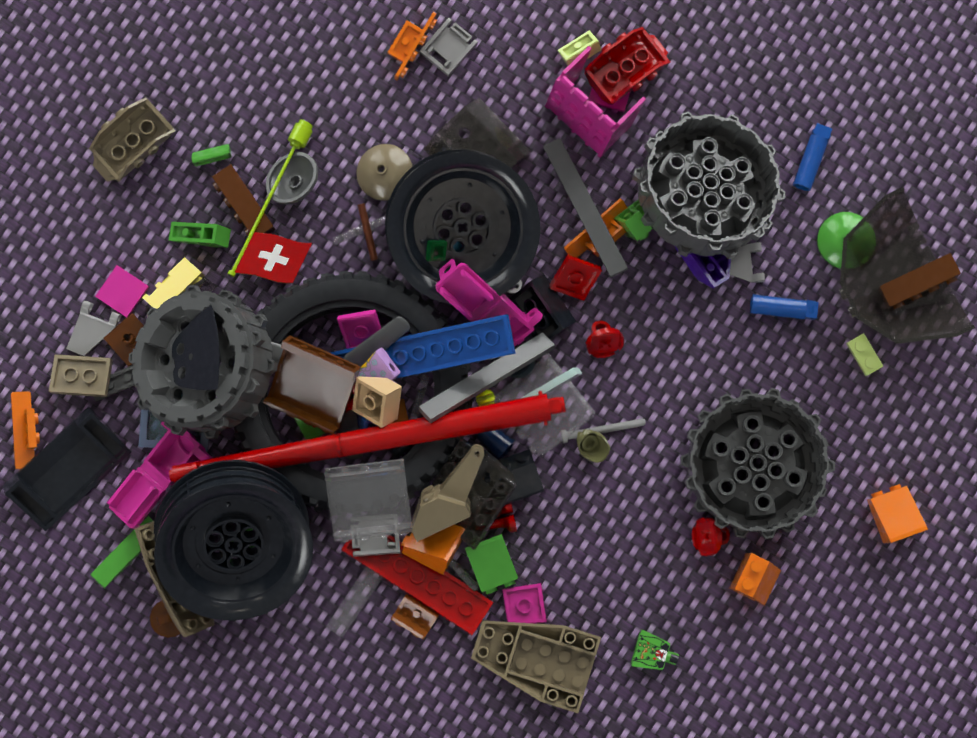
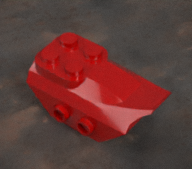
[584,27,671,105]

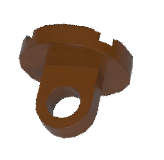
[150,601,181,638]

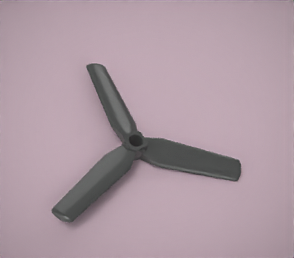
[271,316,410,459]

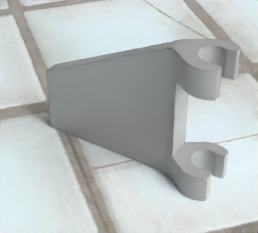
[729,242,765,283]
[66,301,122,356]

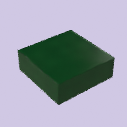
[425,240,448,262]

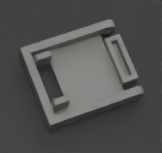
[420,18,478,77]
[350,513,400,557]

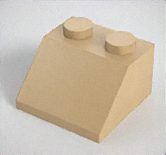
[352,376,402,428]

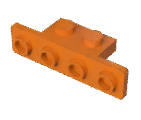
[387,12,437,81]
[564,198,628,258]
[11,391,40,469]

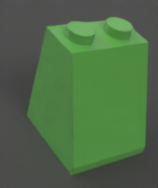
[465,534,518,594]

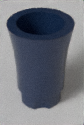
[474,430,516,460]

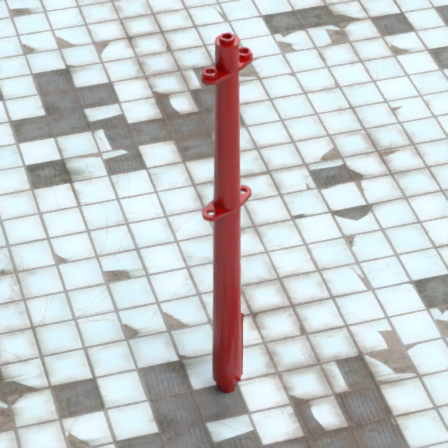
[169,391,566,483]

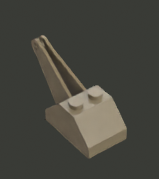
[412,444,484,542]

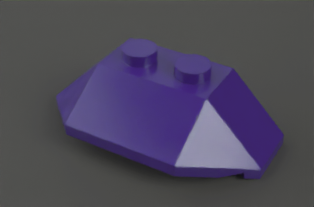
[675,246,731,289]

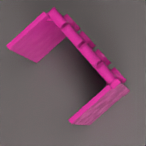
[545,46,646,158]

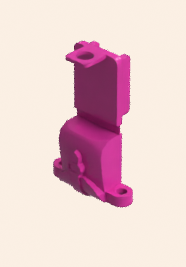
[435,259,543,347]
[107,422,212,529]

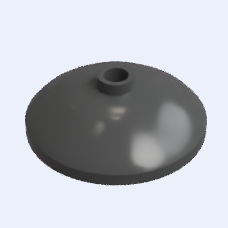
[266,152,318,205]

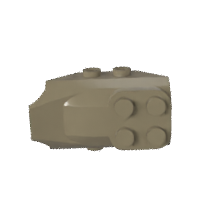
[89,97,176,182]

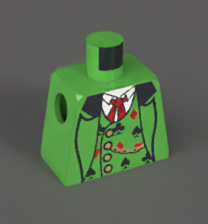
[630,629,679,670]

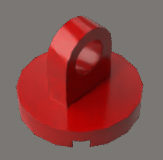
[585,321,624,358]
[692,517,730,556]

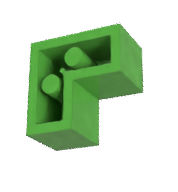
[614,199,652,241]

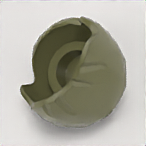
[577,429,610,463]

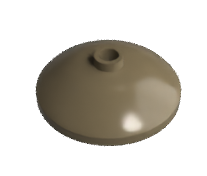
[356,144,413,201]

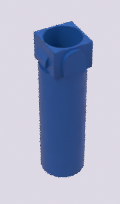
[793,123,832,191]
[750,294,819,320]

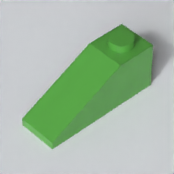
[169,222,231,248]

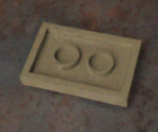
[49,354,113,397]

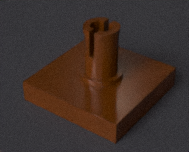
[103,313,144,367]

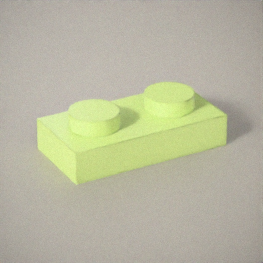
[846,333,883,376]

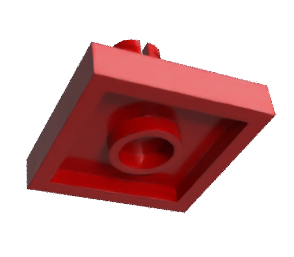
[549,255,602,301]

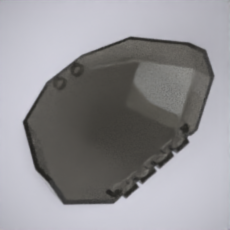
[839,187,975,344]

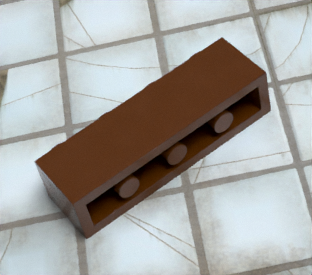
[212,164,276,236]
[878,253,961,310]

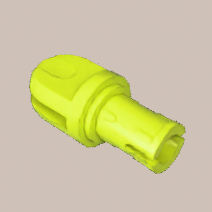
[476,389,495,406]

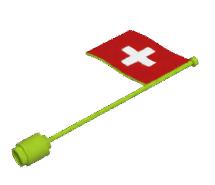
[227,119,313,284]

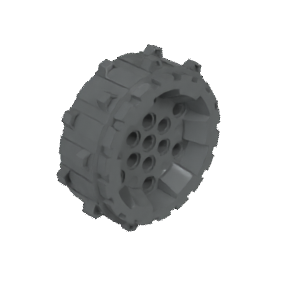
[632,111,786,259]
[128,285,278,439]
[680,388,835,539]

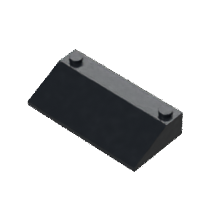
[2,406,132,532]

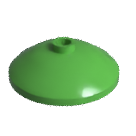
[817,212,875,269]

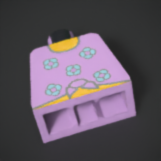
[358,347,400,383]

